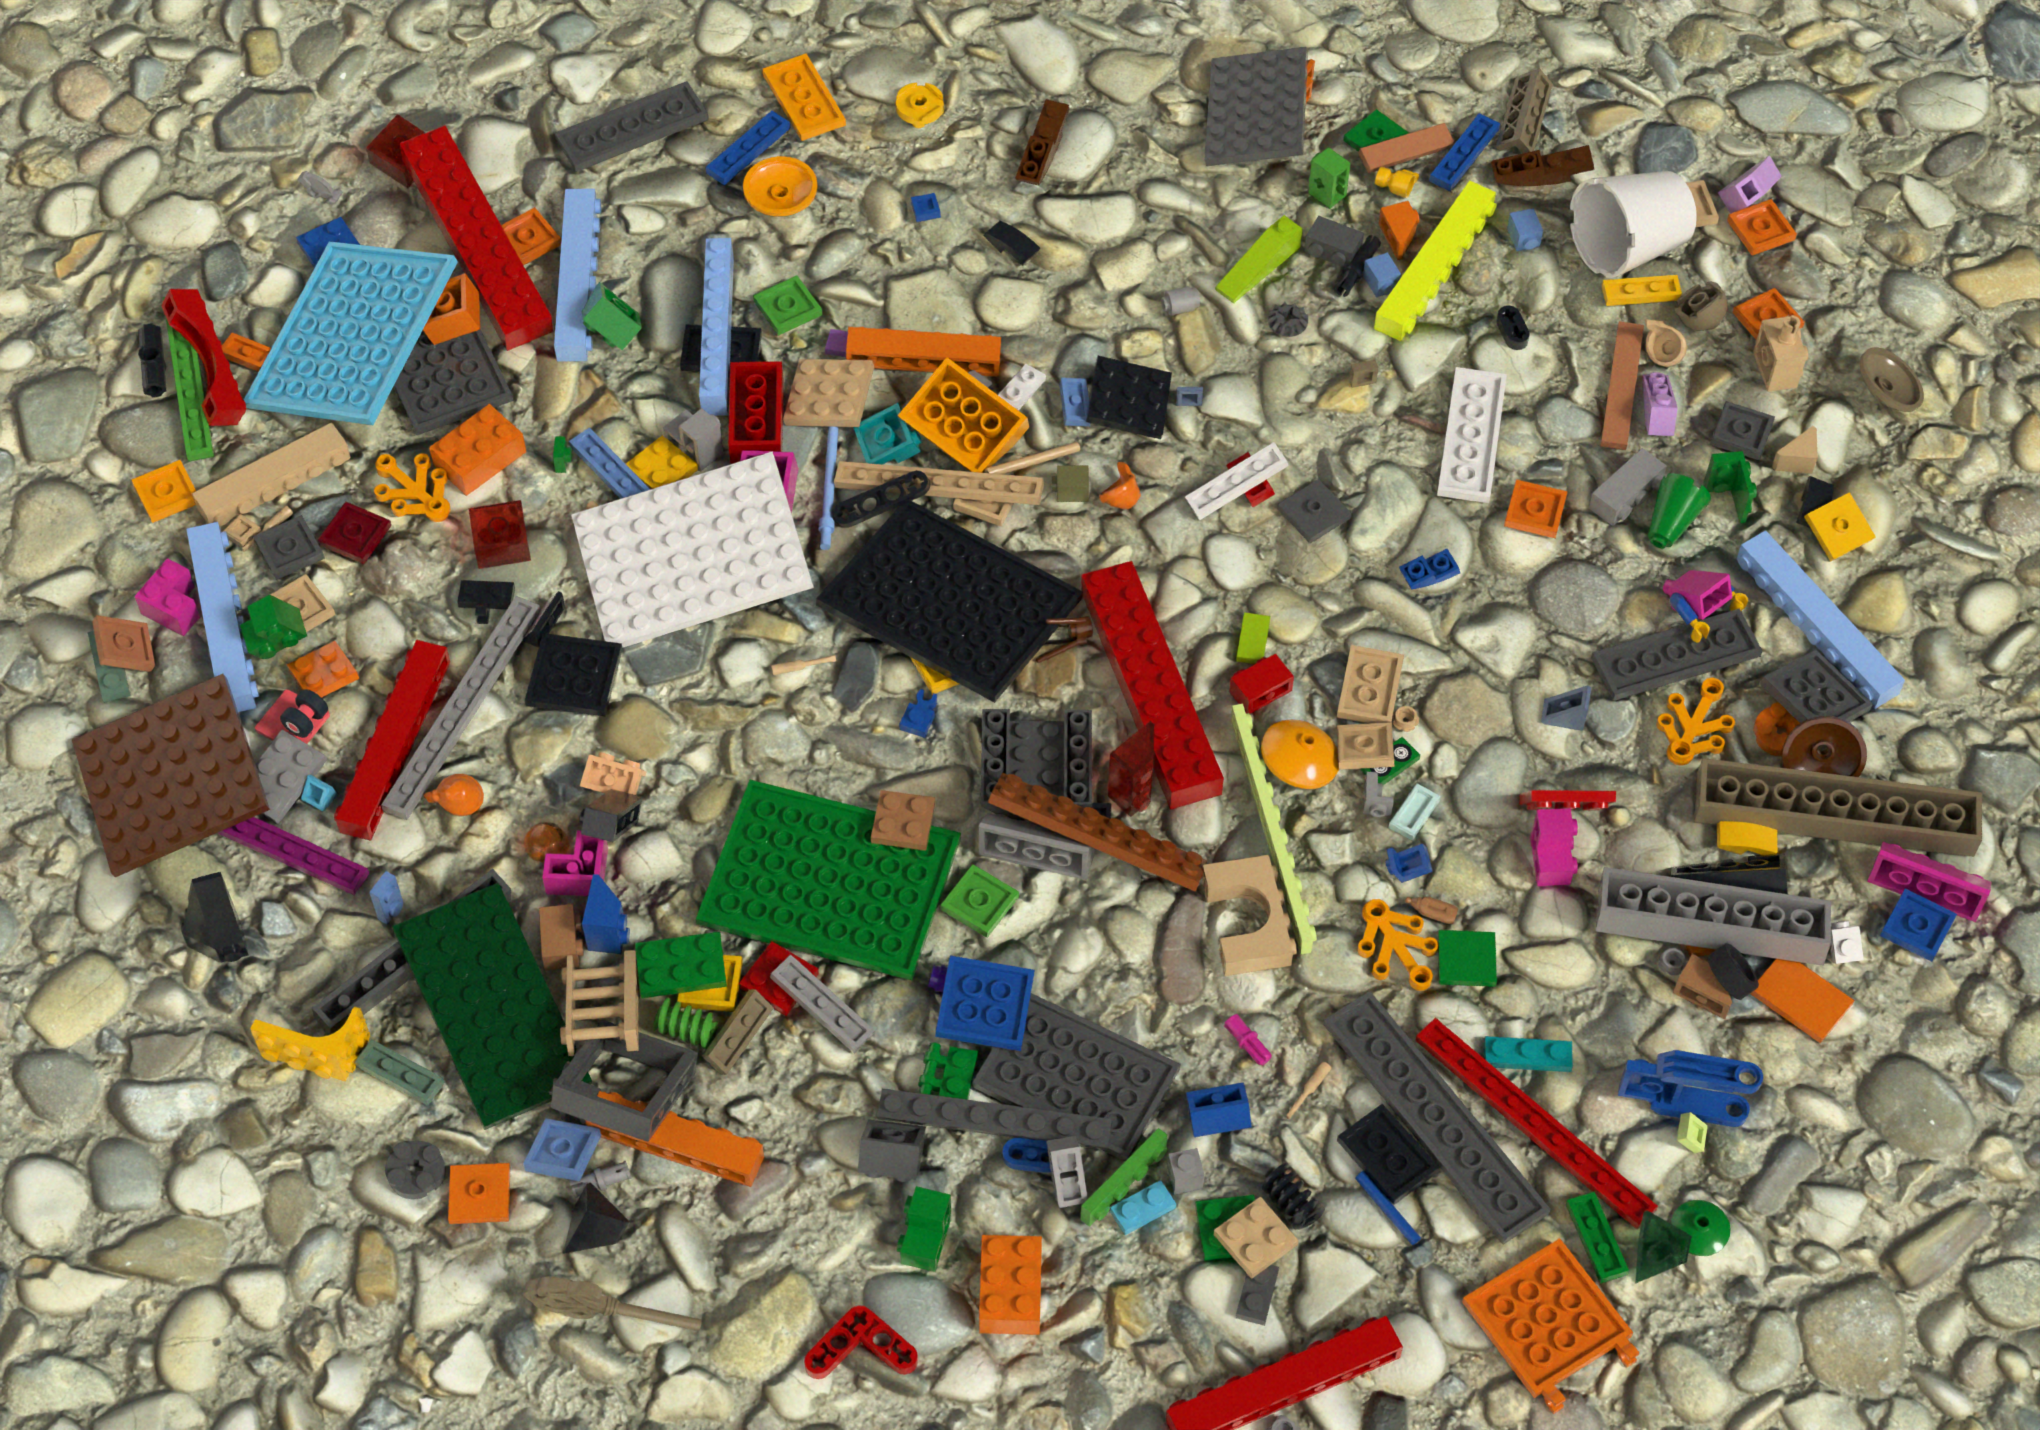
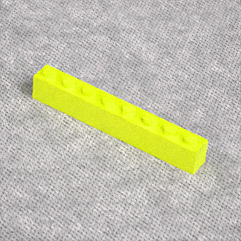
[1374,180,1497,341]

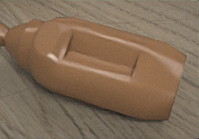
[1405,896,1458,924]

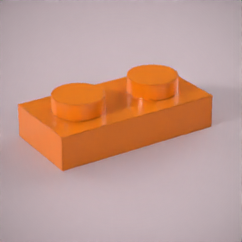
[222,332,271,372]

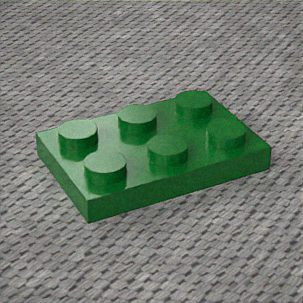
[635,932,727,999]

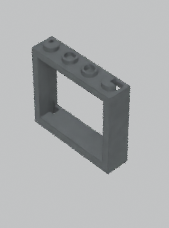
[549,1020,698,1142]

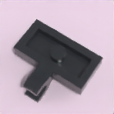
[457,580,515,624]

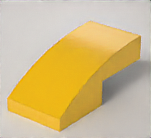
[1717,821,1778,855]

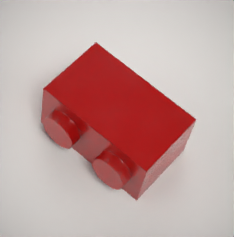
[1229,653,1294,714]

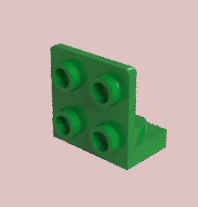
[1703,451,1757,523]

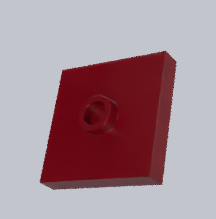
[317,501,392,564]

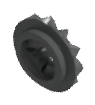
[1268,302,1308,337]

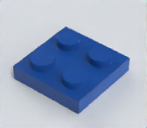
[296,217,360,268]
[1880,888,1957,962]

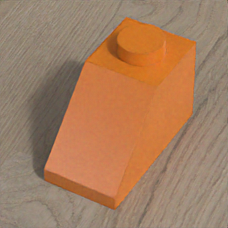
[1379,201,1419,260]

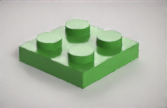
[753,275,822,336]
[941,864,1019,938]

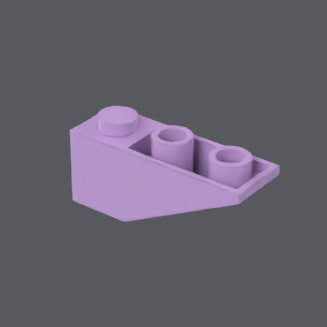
[1718,155,1782,213]
[1642,372,1678,436]

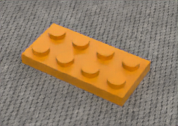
[762,53,846,141]

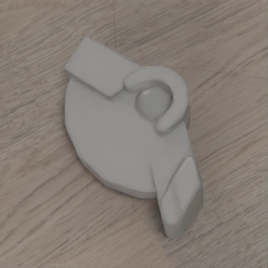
[297,171,343,205]

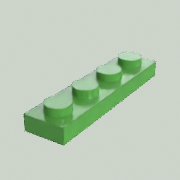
[1080,1128,1168,1227]

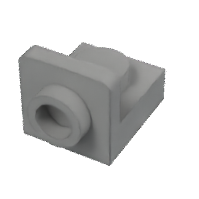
[1363,772,1394,817]

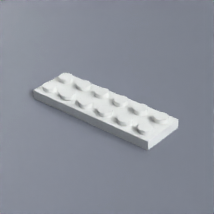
[1437,367,1507,503]

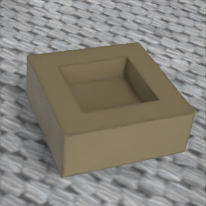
[1349,360,1379,388]

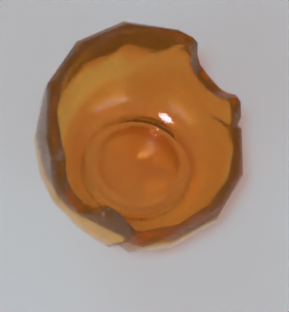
[524,822,570,863]

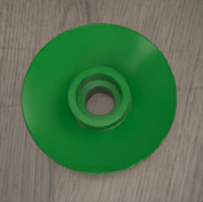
[1670,1200,1730,1256]

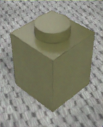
[1052,465,1089,502]

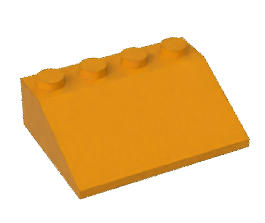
[898,357,1029,473]

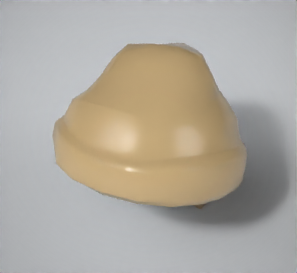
[1645,319,1687,367]

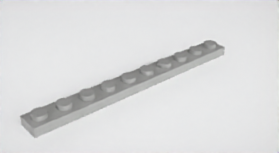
[381,596,541,820]

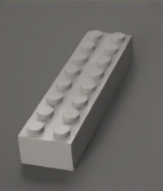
[1596,867,1831,966]

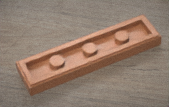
[1358,123,1455,173]

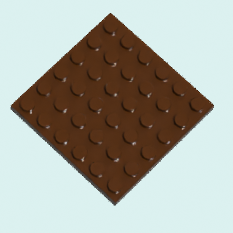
[72,674,270,877]

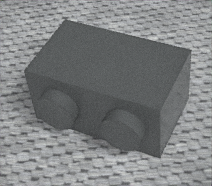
[1304,215,1364,268]

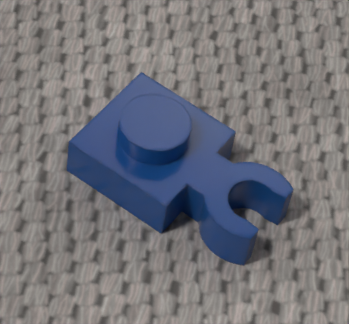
[899,689,937,738]

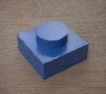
[911,193,941,222]

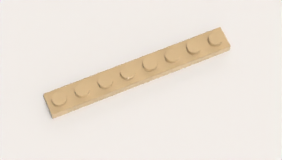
[834,461,1044,505]

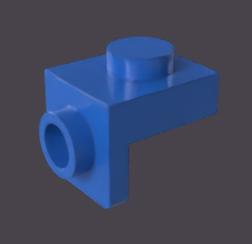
[1385,844,1433,883]

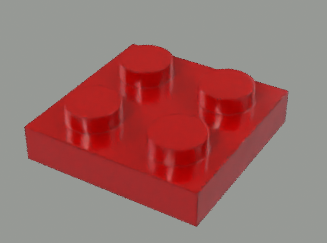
[739,942,819,1016]

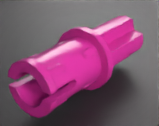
[1224,1014,1272,1066]

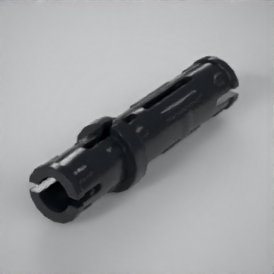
[1334,235,1381,297]

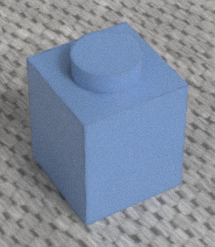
[1507,208,1543,251]
[1363,252,1401,298]

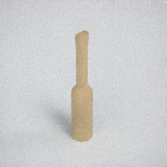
[242,506,293,552]
[771,655,836,676]
[1286,1062,1331,1119]

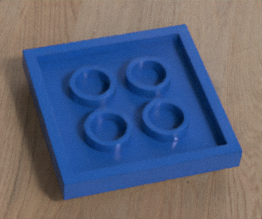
[935,956,1035,1051]

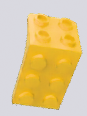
[250,1007,370,1081]

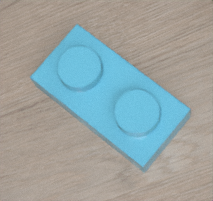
[1110,1180,1176,1236]

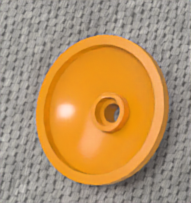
[743,156,817,216]
[1261,719,1339,789]

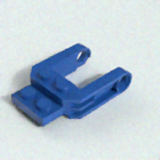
[1618,1050,1763,1127]

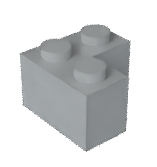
[663,408,723,472]

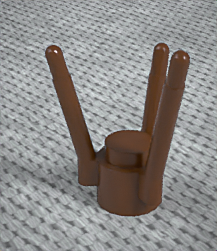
[1036,616,1093,663]

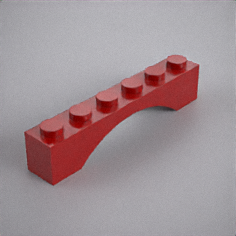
[161,289,246,426]

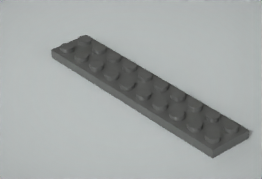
[1323,991,1551,1245]

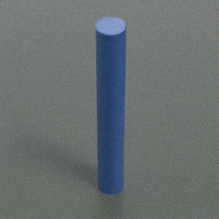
[1355,1171,1421,1245]

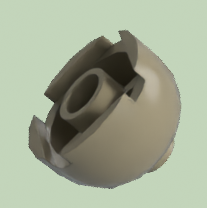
[1675,281,1728,331]

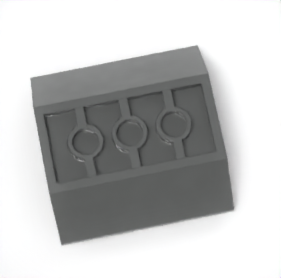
[981,709,1092,821]

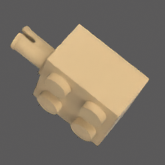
[1753,315,1808,392]

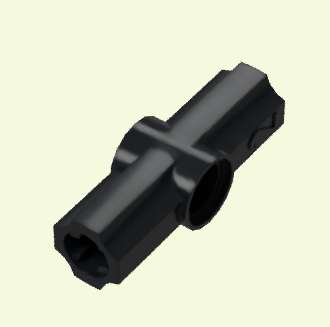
[138,323,167,398]

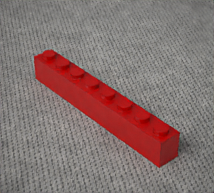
[334,640,450,841]
[1166,1316,1403,1430]

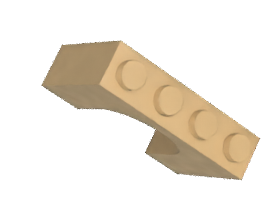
[1202,855,1297,976]

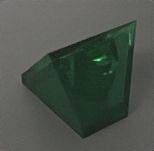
[1635,1210,1692,1284]

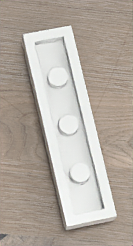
[1185,442,1289,520]

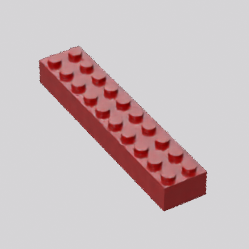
[400,125,553,351]
[1081,561,1224,810]

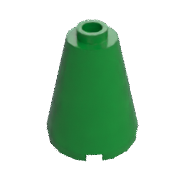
[1648,473,1711,549]

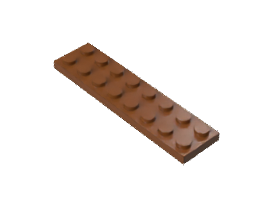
[988,773,1207,892]

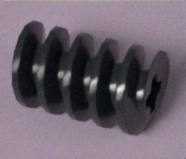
[1262,1162,1325,1230]

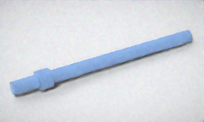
[818,427,839,550]

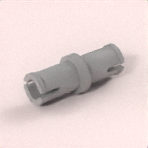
[569,1160,632,1198]

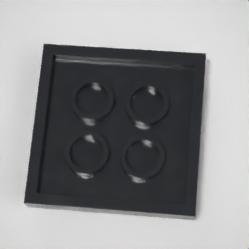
[1086,355,1172,439]
[524,633,623,717]

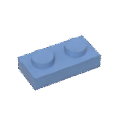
[1059,378,1091,427]
[369,871,404,924]

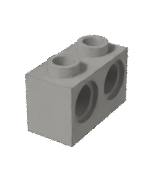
[1046,1136,1088,1208]

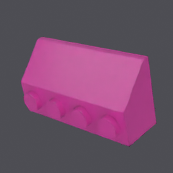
[1867,842,1992,922]

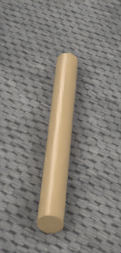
[984,442,1080,474]

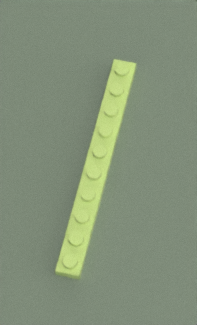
[1231,704,1316,955]

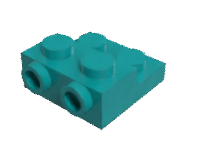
[853,403,922,465]

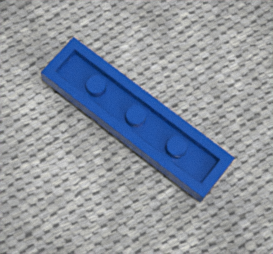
[706,110,790,185]
[1429,113,1500,192]

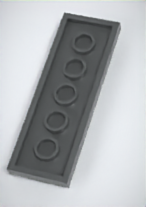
[555,81,709,172]
[1591,608,1763,701]

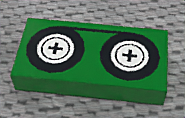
[1360,737,1420,785]

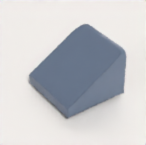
[1176,387,1203,406]

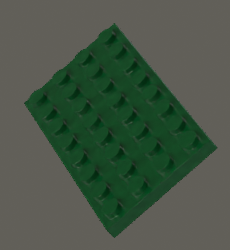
[392,883,592,1130]

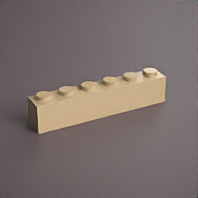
[192,422,351,526]

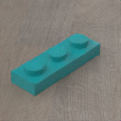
[1484,1036,1573,1072]

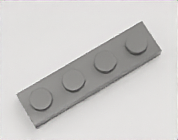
[770,954,875,1054]

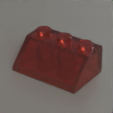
[1108,721,1154,817]

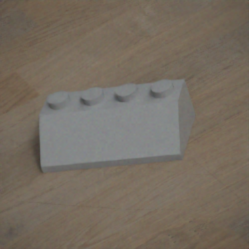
[979,813,1095,880]

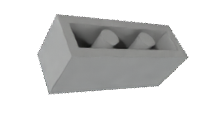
[1589,448,1667,526]

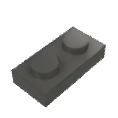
[1236,1265,1279,1326]

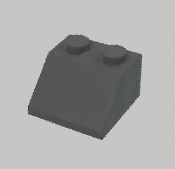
[858,1119,926,1182]

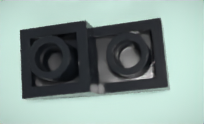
[983,221,1041,266]
[1796,476,1834,529]

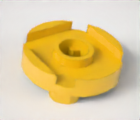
[896,82,944,128]

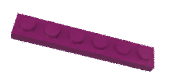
[217,817,369,896]

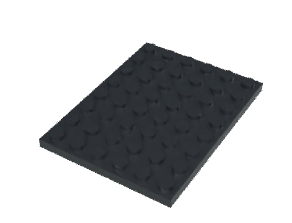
[816,501,1083,703]

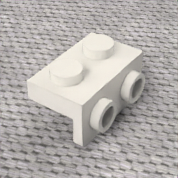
[998,364,1046,411]

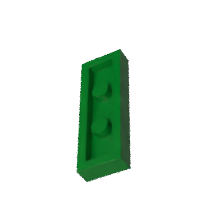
[1566,1192,1629,1284]

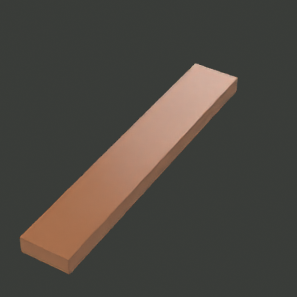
[1600,321,1644,450]

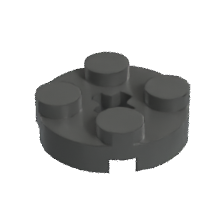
[385,1140,446,1199]

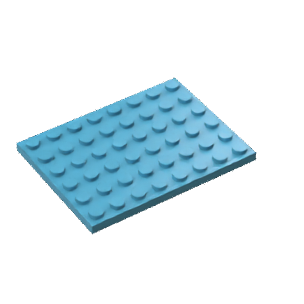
[244,242,458,425]

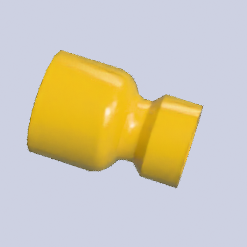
[1375,166,1419,198]

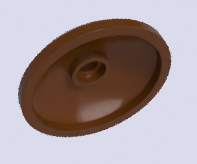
[1782,716,1867,777]

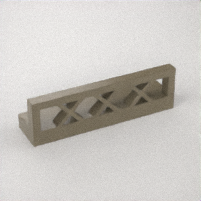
[1496,68,1553,154]

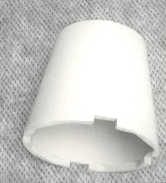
[1570,171,1696,278]

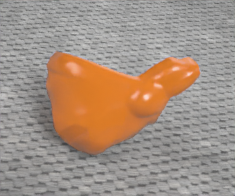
[1099,462,1141,510]
[423,774,484,816]

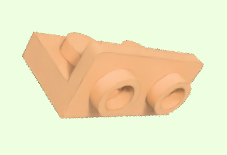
[580,752,646,795]

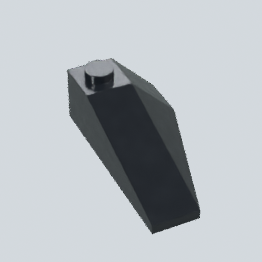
[1671,854,1788,894]
[181,871,249,963]

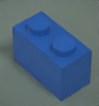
[1186,1082,1252,1137]

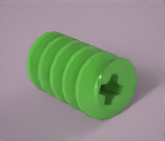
[653,998,718,1049]

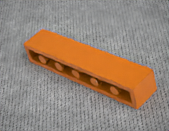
[846,327,1001,377]
[586,1091,764,1187]

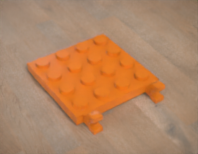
[1462,1238,1639,1414]

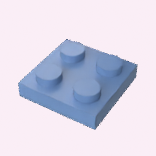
[523,1118,601,1181]

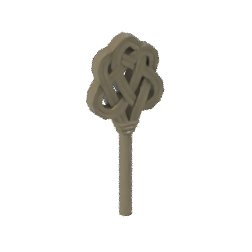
[523,1276,702,1331]

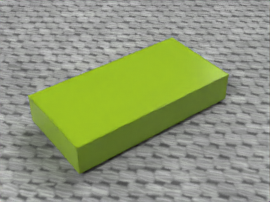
[1236,612,1271,664]

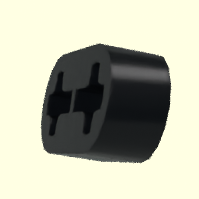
[1496,305,1530,350]

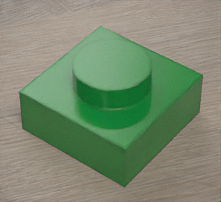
[553,436,572,473]

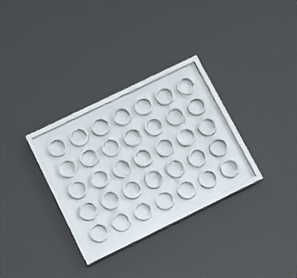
[571,451,814,647]

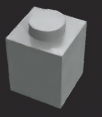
[1167,1148,1204,1195]

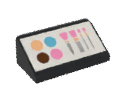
[523,591,565,648]

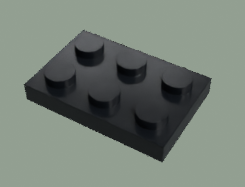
[680,324,762,372]
[1337,1104,1440,1205]

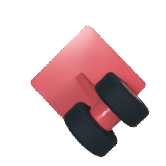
[255,689,330,744]

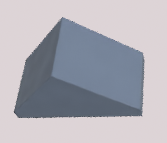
[1541,685,1591,731]

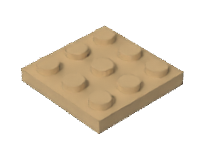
[783,359,874,427]

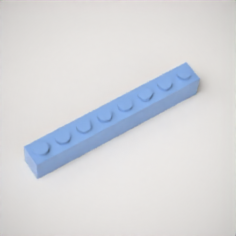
[554,189,601,362]
[699,238,734,416]
[187,522,259,712]
[1736,530,1905,709]

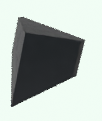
[563,1182,630,1254]

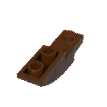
[1015,99,1070,186]
[1491,145,1594,186]

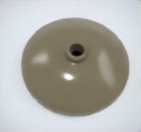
[1860,347,1924,412]

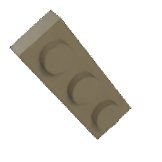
[702,989,774,1075]

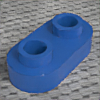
[1003,1138,1051,1173]

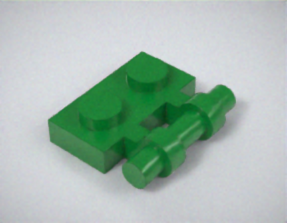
[918,1042,978,1100]

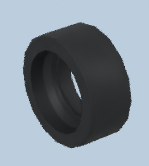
[1707,943,1759,1000]

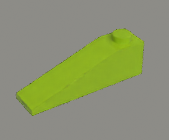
[1215,215,1303,303]

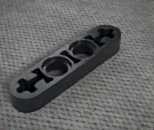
[833,470,930,528]

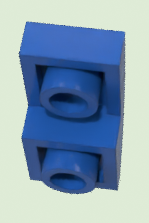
[1399,548,1460,590]

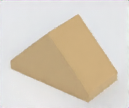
[1772,426,1818,474]

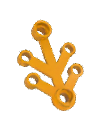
[374,453,451,522]
[1656,678,1735,765]
[1357,899,1438,991]

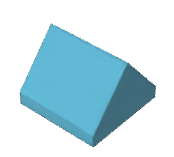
[301,775,338,811]

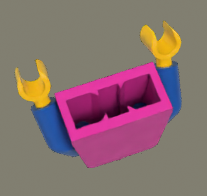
[1663,570,1748,643]

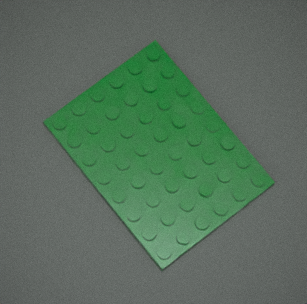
[696,779,961,980]

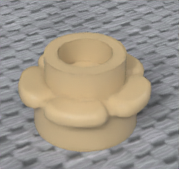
[1393,706,1419,732]

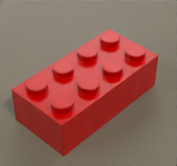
[728,361,784,464]

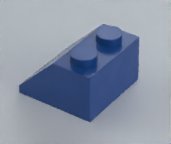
[582,874,630,955]

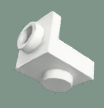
[1830,921,1864,964]

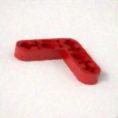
[804,1305,918,1379]

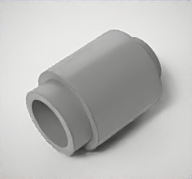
[1161,286,1200,316]

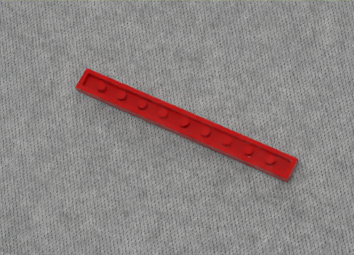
[1415,1017,1658,1230]

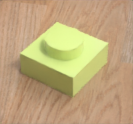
[1677,1112,1708,1153]

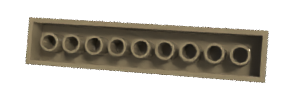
[1694,758,1982,857]

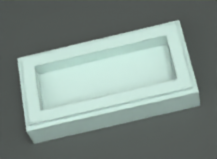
[1388,783,1440,841]

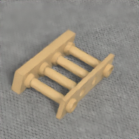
[560,950,639,1056]

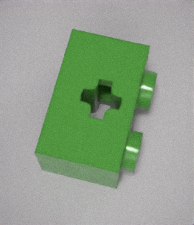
[1308,147,1351,209]

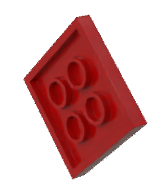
[1519,790,1616,811]

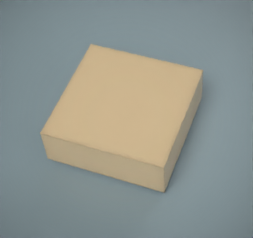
[222,514,261,548]

